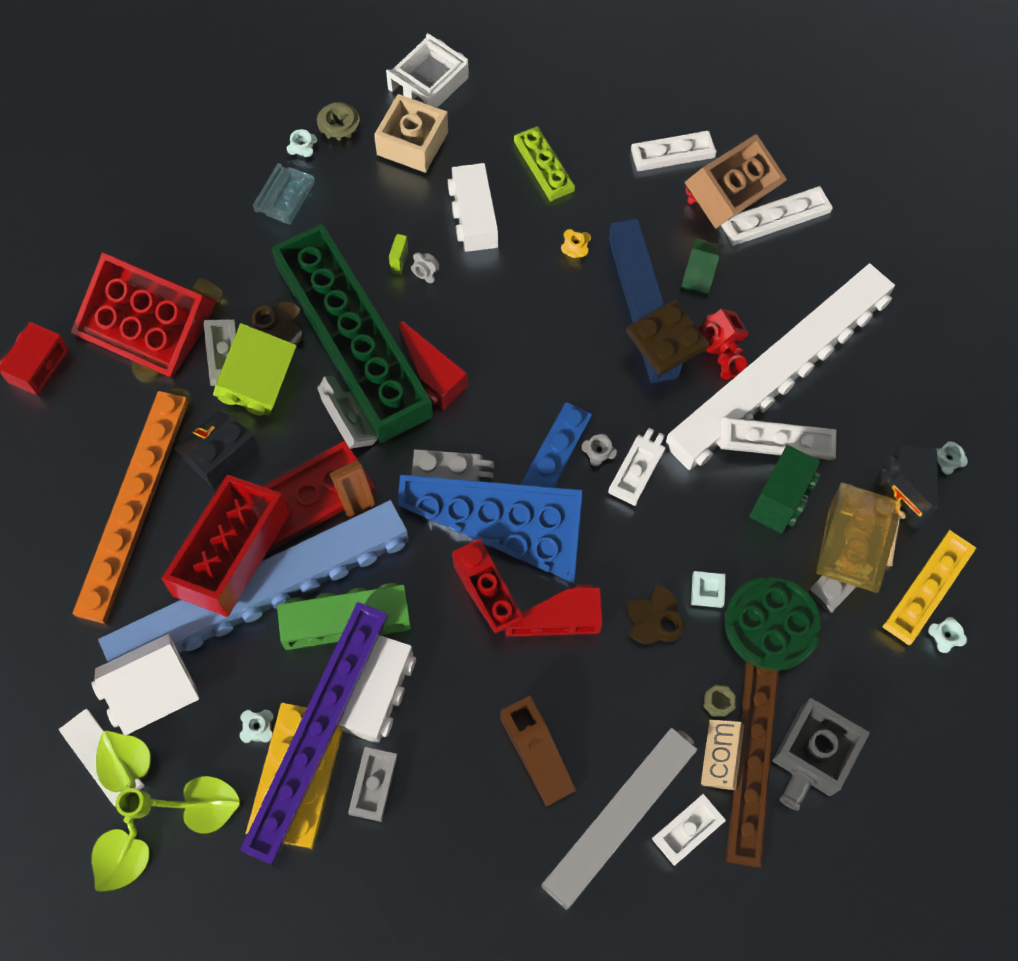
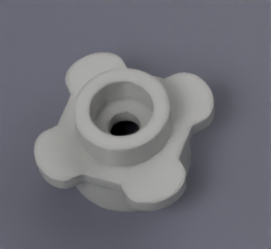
[411,253,439,283]
[582,433,617,466]

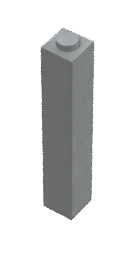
[541,728,697,910]

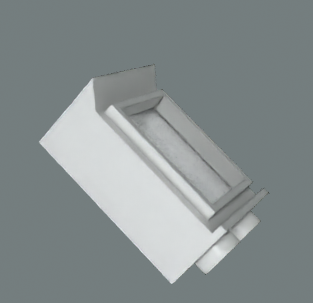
[386,34,469,108]

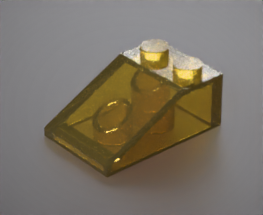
[816,483,901,593]

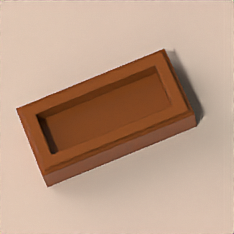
[330,460,377,520]

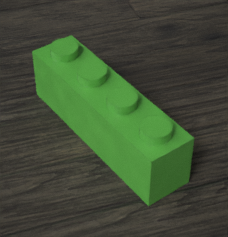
[277,583,411,650]

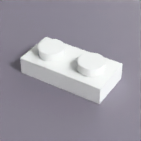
[652,794,726,866]

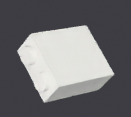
[91,634,199,735]

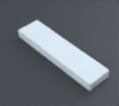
[721,186,833,246]
[720,417,836,460]

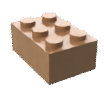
[685,134,787,229]

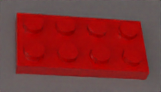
[262,441,376,552]

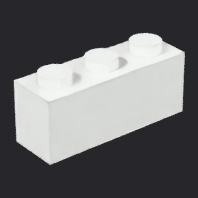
[447,163,498,252]
[339,635,416,744]

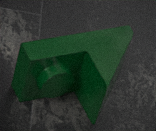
[681,238,723,297]

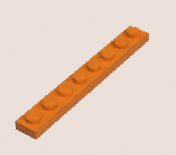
[73,391,189,624]

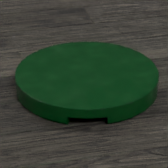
[725,576,821,671]

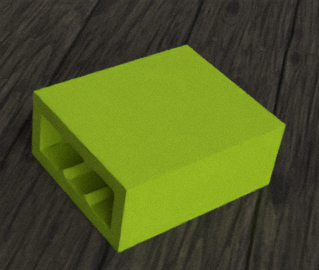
[213,323,297,416]

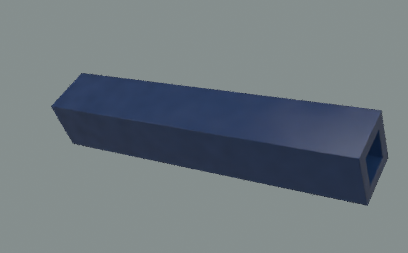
[608,219,683,383]

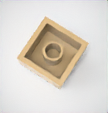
[374,94,448,173]

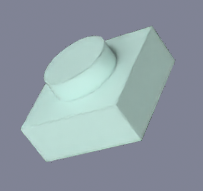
[691,571,725,608]

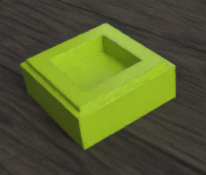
[389,234,408,275]

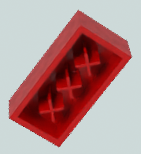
[161,475,290,618]

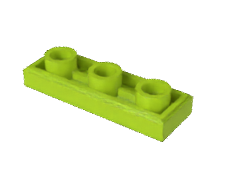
[514,126,575,201]

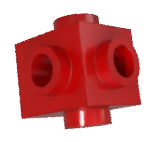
[698,309,750,355]

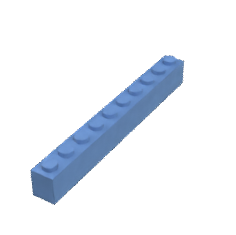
[98,500,409,662]

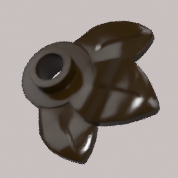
[252,302,303,345]
[627,585,685,644]

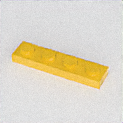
[882,530,976,645]

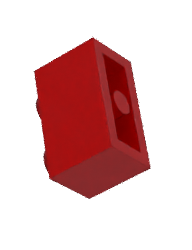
[0,322,69,396]

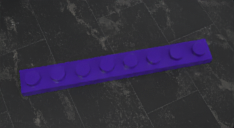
[240,601,388,865]

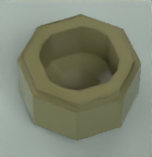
[704,684,736,718]

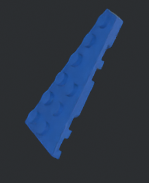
[397,475,583,583]

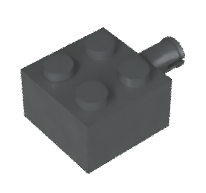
[772,697,870,811]

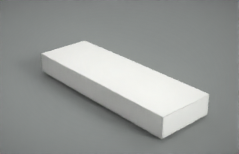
[631,131,716,171]
[58,709,145,807]

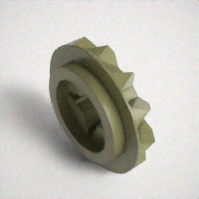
[317,103,360,141]

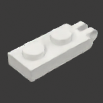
[608,428,666,506]

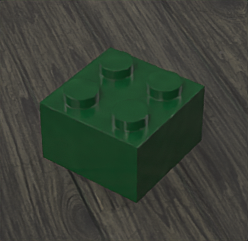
[749,445,821,534]

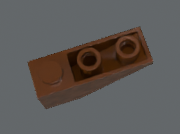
[500,695,576,807]

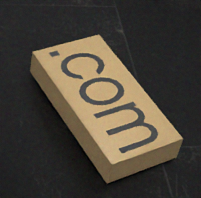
[701,720,744,790]

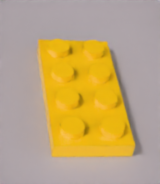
[246,703,343,849]

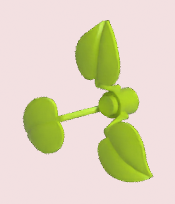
[92,730,241,891]

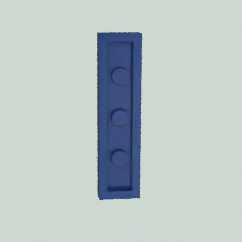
[520,402,592,488]

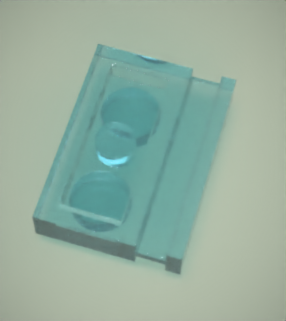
[253,163,315,225]

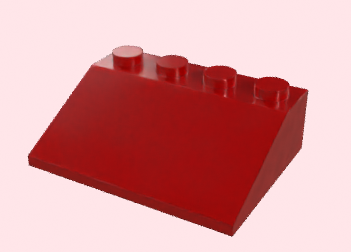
[71,252,217,378]

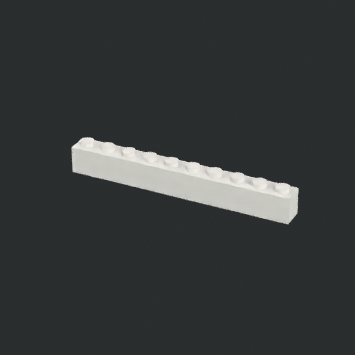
[664,263,895,471]

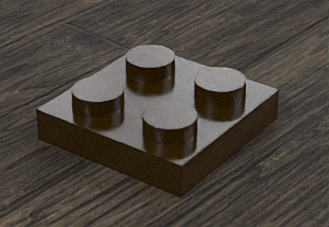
[626,300,709,376]

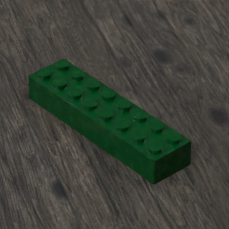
[271,224,433,443]

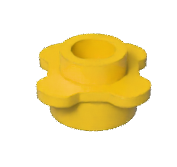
[561,230,591,258]

